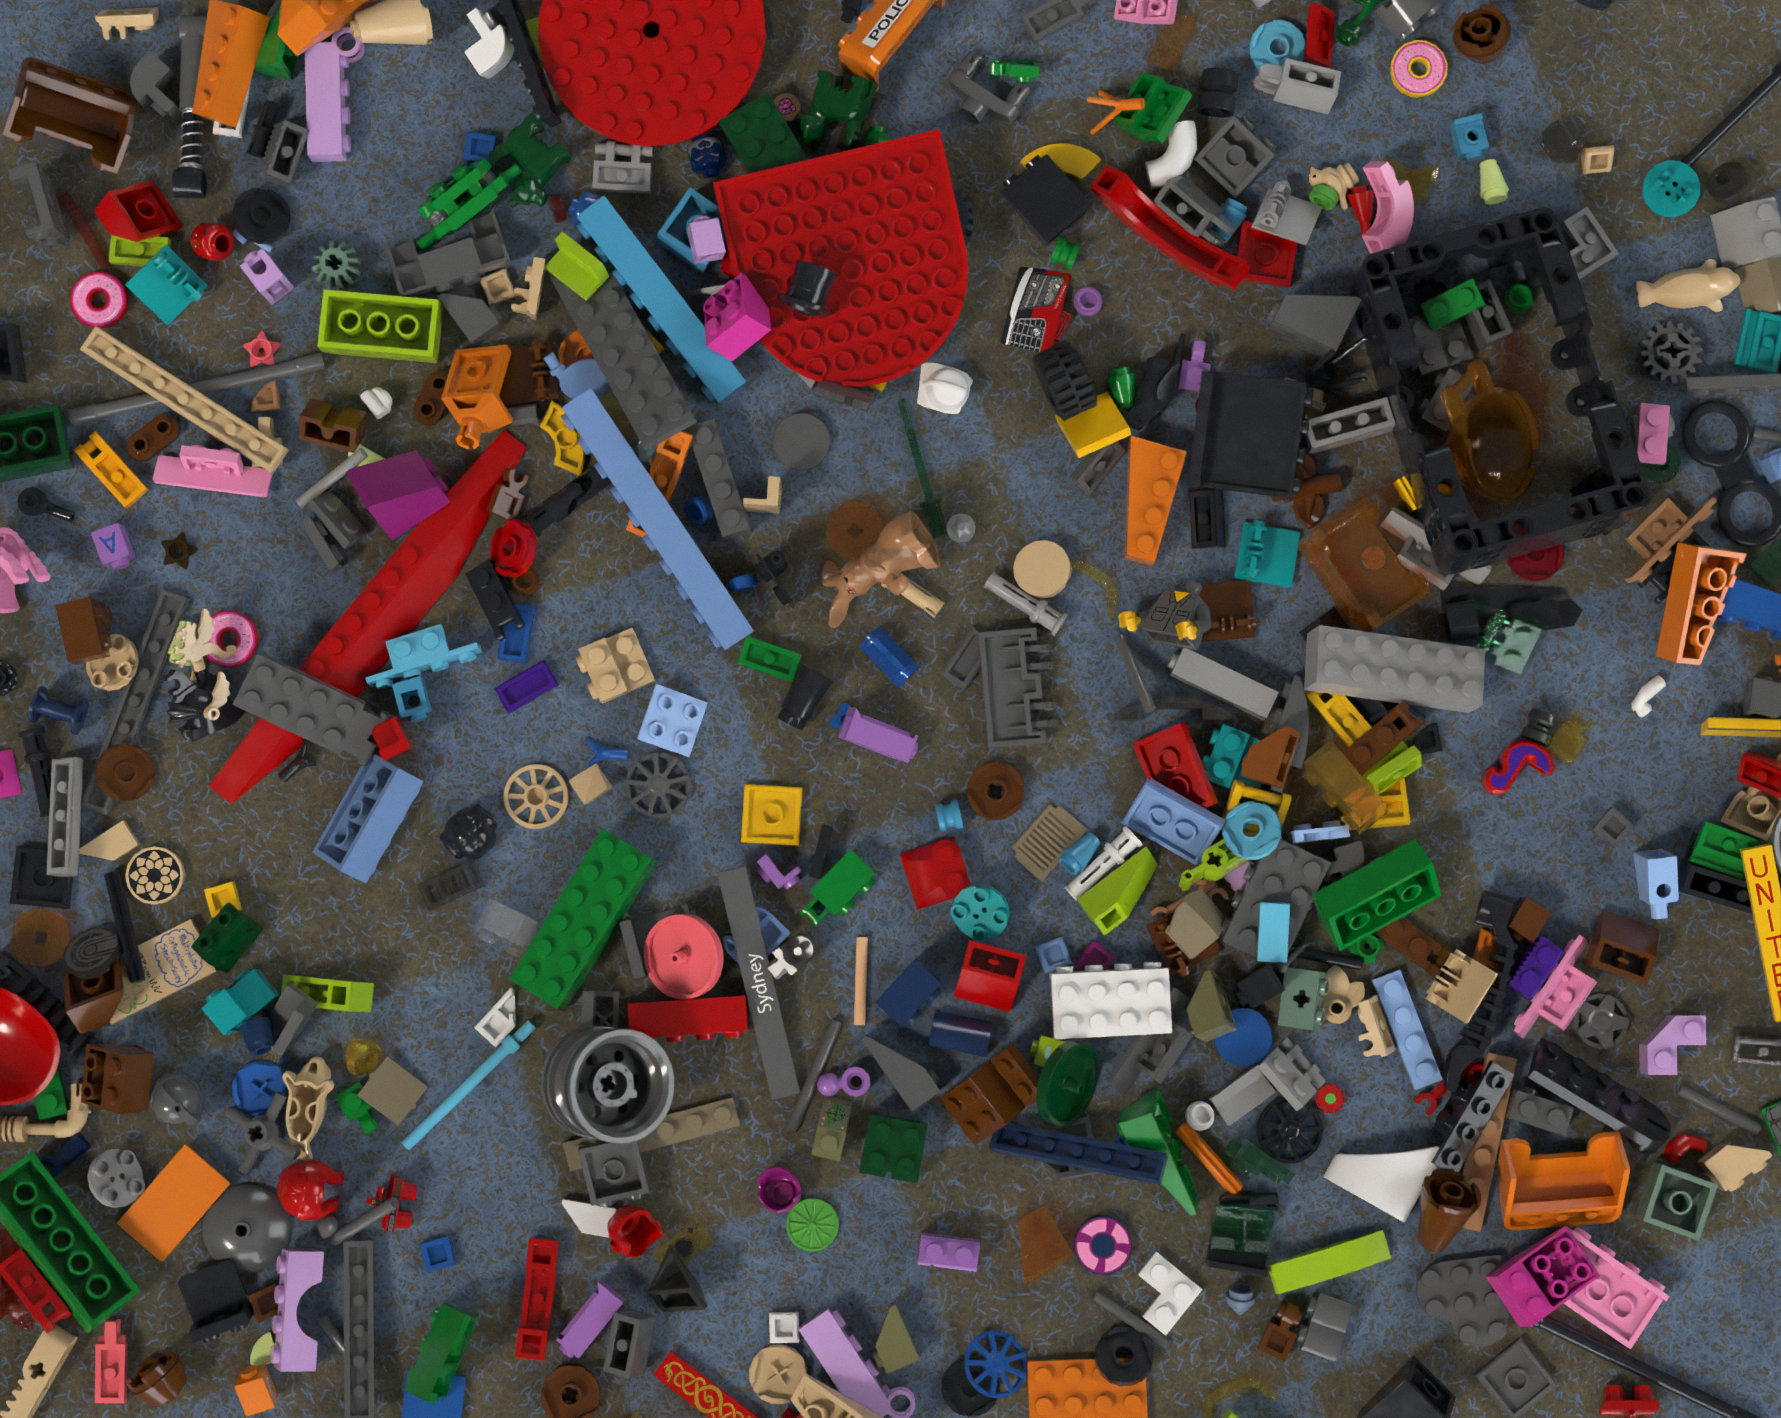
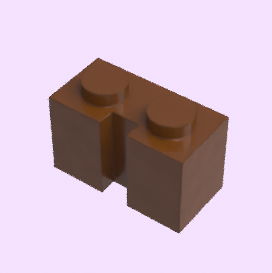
[298,399,367,453]

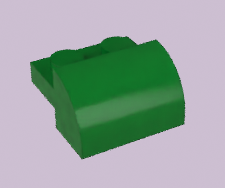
[1112,72,1193,144]

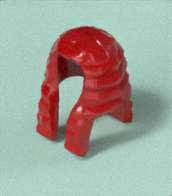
[277,1159,344,1221]

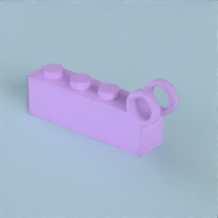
[305,27,365,162]
[799,1306,915,1418]

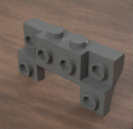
[385,210,512,297]

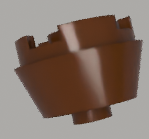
[1453,5,1511,64]
[126,1347,187,1407]

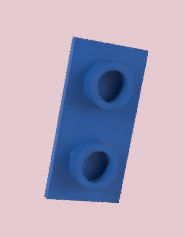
[859,626,920,687]

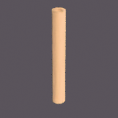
[854,937,868,1025]

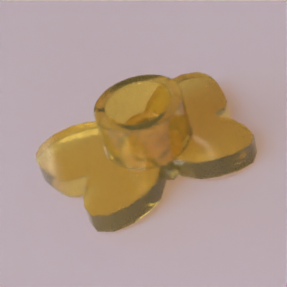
[1385,158,1439,205]

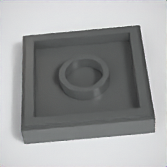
[1474,1337,1558,1418]

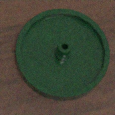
[1036,1040,1098,1126]

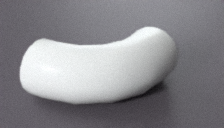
[1145,120,1197,190]

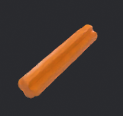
[1175,1122,1243,1194]

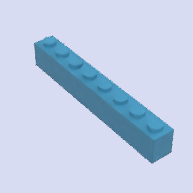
[576,196,746,403]

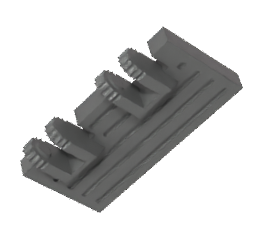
[978,628,1059,749]

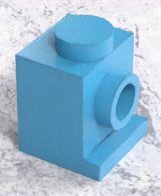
[1449,113,1489,161]
[392,676,432,723]

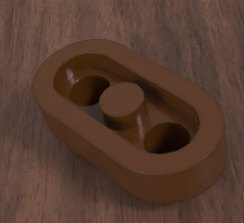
[413,370,449,426]
[127,414,181,461]

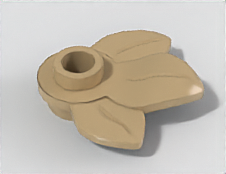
[1308,965,1365,1024]

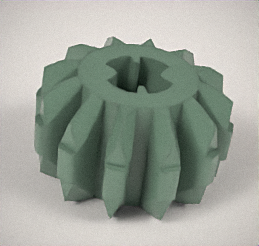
[311,241,361,290]

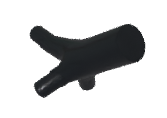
[278,739,317,782]

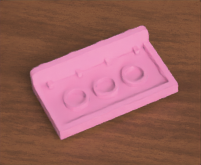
[1563,1226,1670,1349]

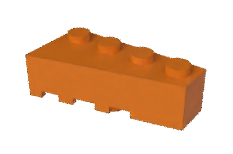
[192,0,270,128]
[1124,436,1187,566]
[1656,542,1746,665]

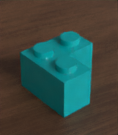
[201,969,281,1035]

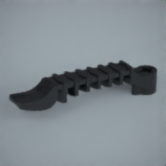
[0,950,105,1065]

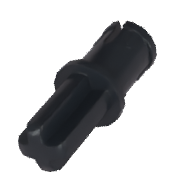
[246,100,280,158]
[1219,1190,1279,1214]

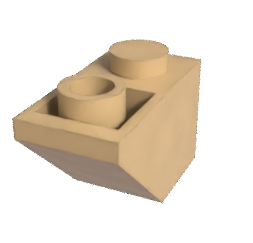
[1697,1143,1772,1192]

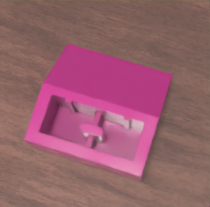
[703,272,771,361]

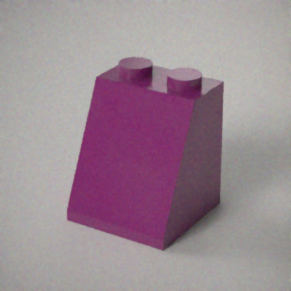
[345,450,450,541]

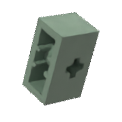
[1278,967,1329,1031]

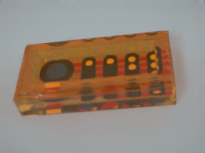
[1147,11,1197,73]

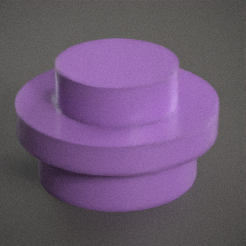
[1074,287,1102,316]

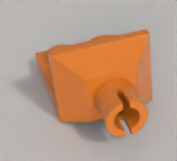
[441,344,513,449]

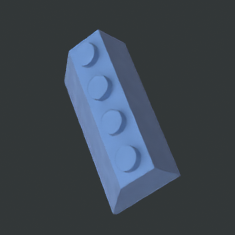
[312,753,424,883]

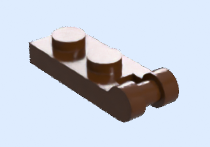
[1342,700,1424,776]
[1373,918,1453,980]

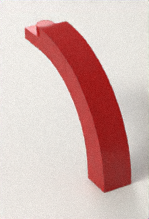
[1089,165,1251,290]

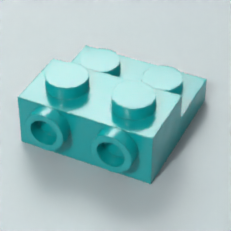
[1201,724,1262,800]

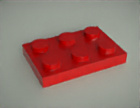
[1132,722,1219,808]

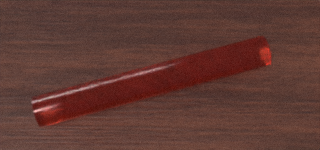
[59,193,112,271]

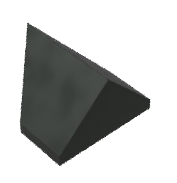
[648,1243,708,1312]

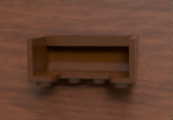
[2,58,137,174]

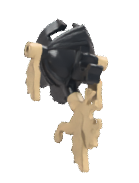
[162,608,245,742]

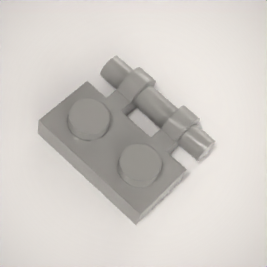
[592,140,653,194]
[1257,1037,1326,1111]

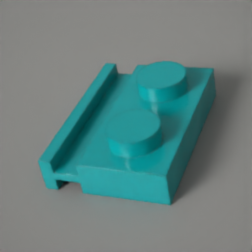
[1732,308,1781,374]

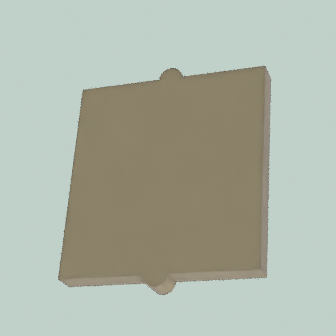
[357,1056,428,1126]

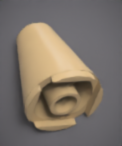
[350,0,433,45]

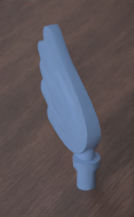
[543,352,624,412]

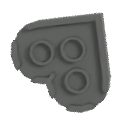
[1416,1254,1509,1347]

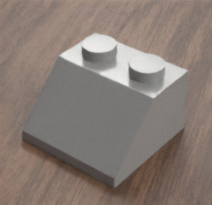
[1710,197,1781,270]

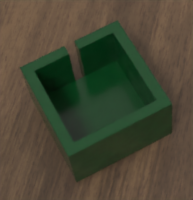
[859,1112,928,1184]

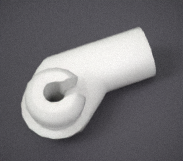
[1631,675,1666,717]

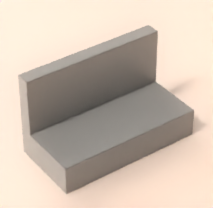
[1208,1064,1276,1126]

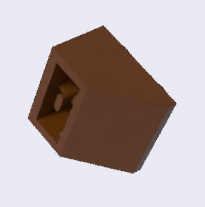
[1583,909,1659,985]
[81,1044,154,1114]

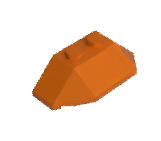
[277,0,379,56]

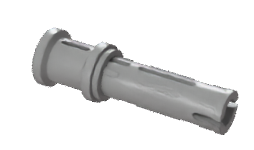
[984,572,1069,637]

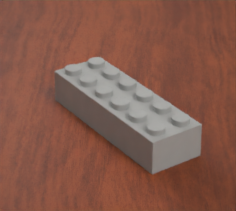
[1304,625,1485,713]

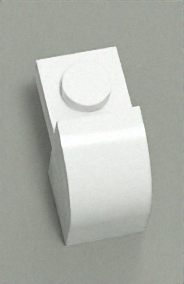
[465,8,514,79]

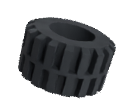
[1033,340,1097,421]

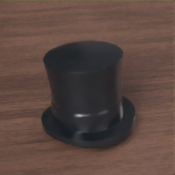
[778,261,837,318]

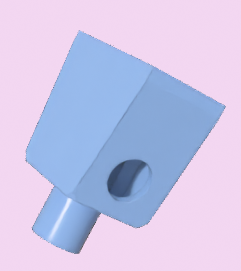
[1633,849,1679,919]

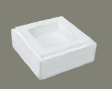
[769,1312,799,1343]

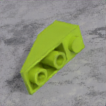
[1077,847,1158,936]

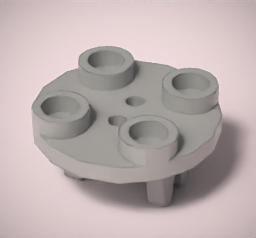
[88,1149,145,1208]

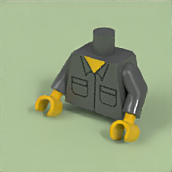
[1118,580,1211,650]

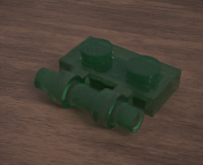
[1476,610,1544,675]

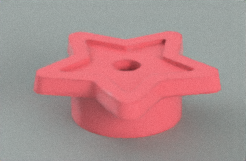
[243,331,280,367]

